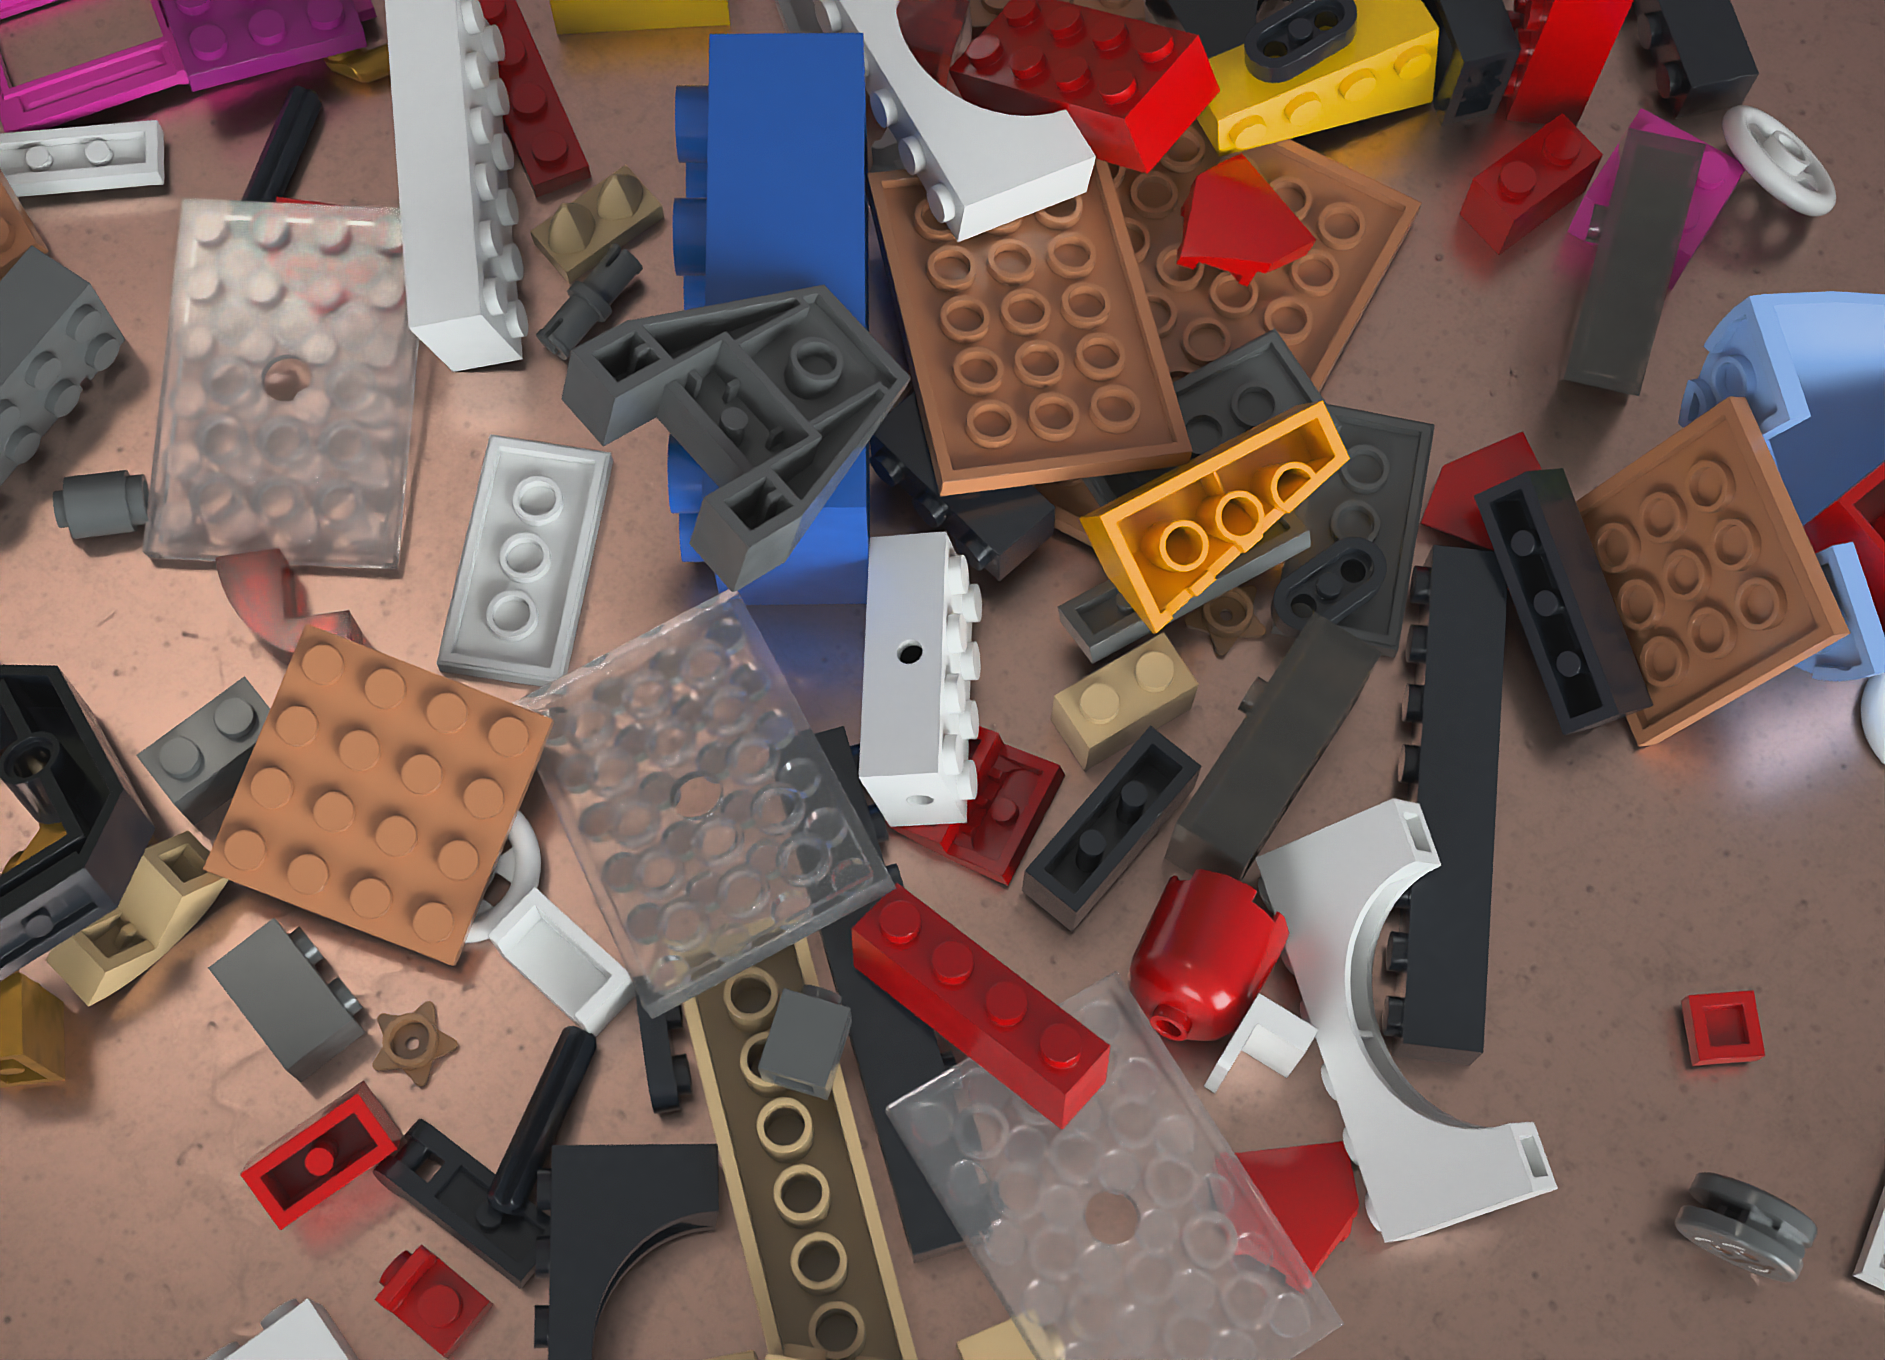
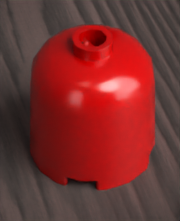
[1127,869,1290,1041]

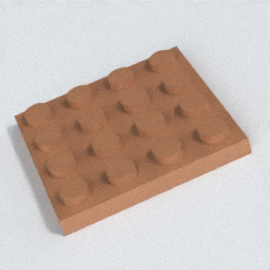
[1576,396,1850,747]
[203,623,555,966]

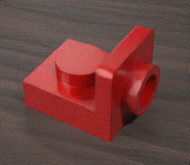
[375,1245,494,1359]

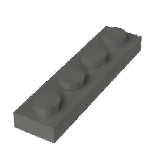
[1058,511,1311,664]

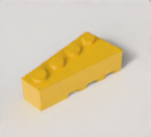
[1197,0,1439,157]

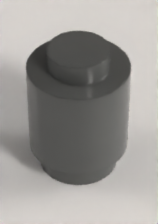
[53,470,152,539]

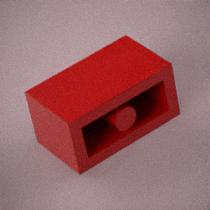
[1459,113,1603,255]
[240,1080,402,1231]

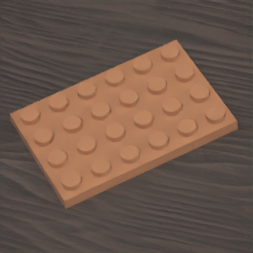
[865,159,1193,496]

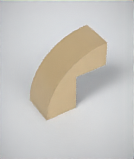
[46,830,228,1007]

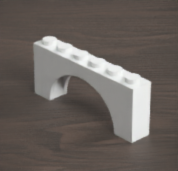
[812,0,1096,242]
[1255,798,1558,1243]

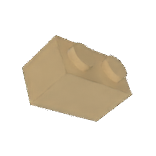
[1051,632,1199,771]

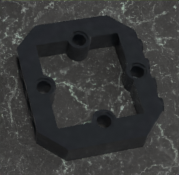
[0,664,156,981]

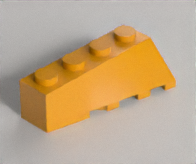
[1079,400,1350,634]

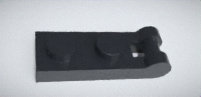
[372,1119,551,1289]

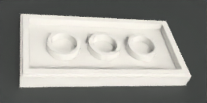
[436,434,613,690]

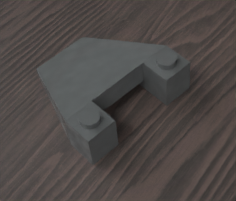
[561,285,911,593]

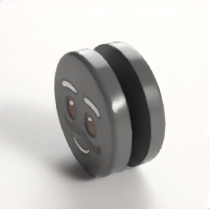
[1675,1172,1818,1282]

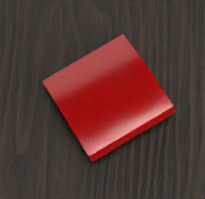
[885,726,1065,886]

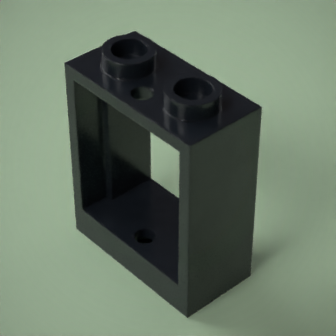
[1422,0,1521,126]

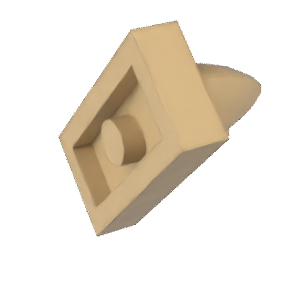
[530,164,664,284]

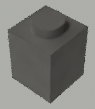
[758,985,852,1100]

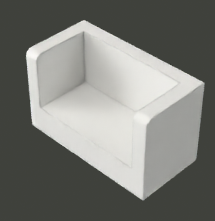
[488,887,635,1037]

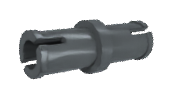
[536,243,643,360]

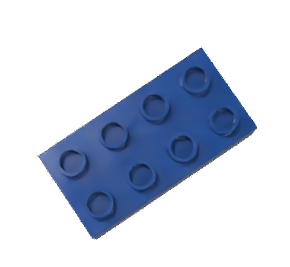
[668,33,870,605]

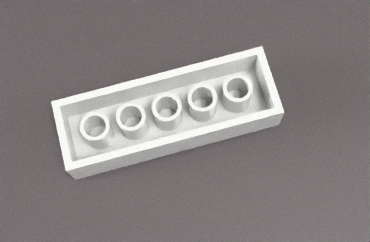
[385,0,528,372]

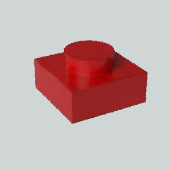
[1681,990,1766,1066]

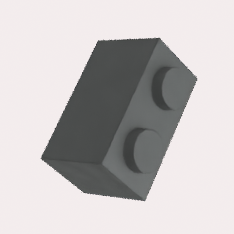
[136,676,270,825]
[208,918,366,1082]

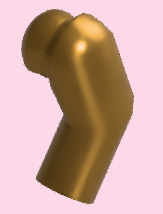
[324,43,390,83]

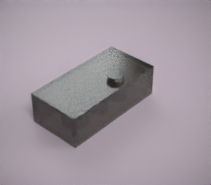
[1558,128,1706,398]
[1164,612,1382,881]

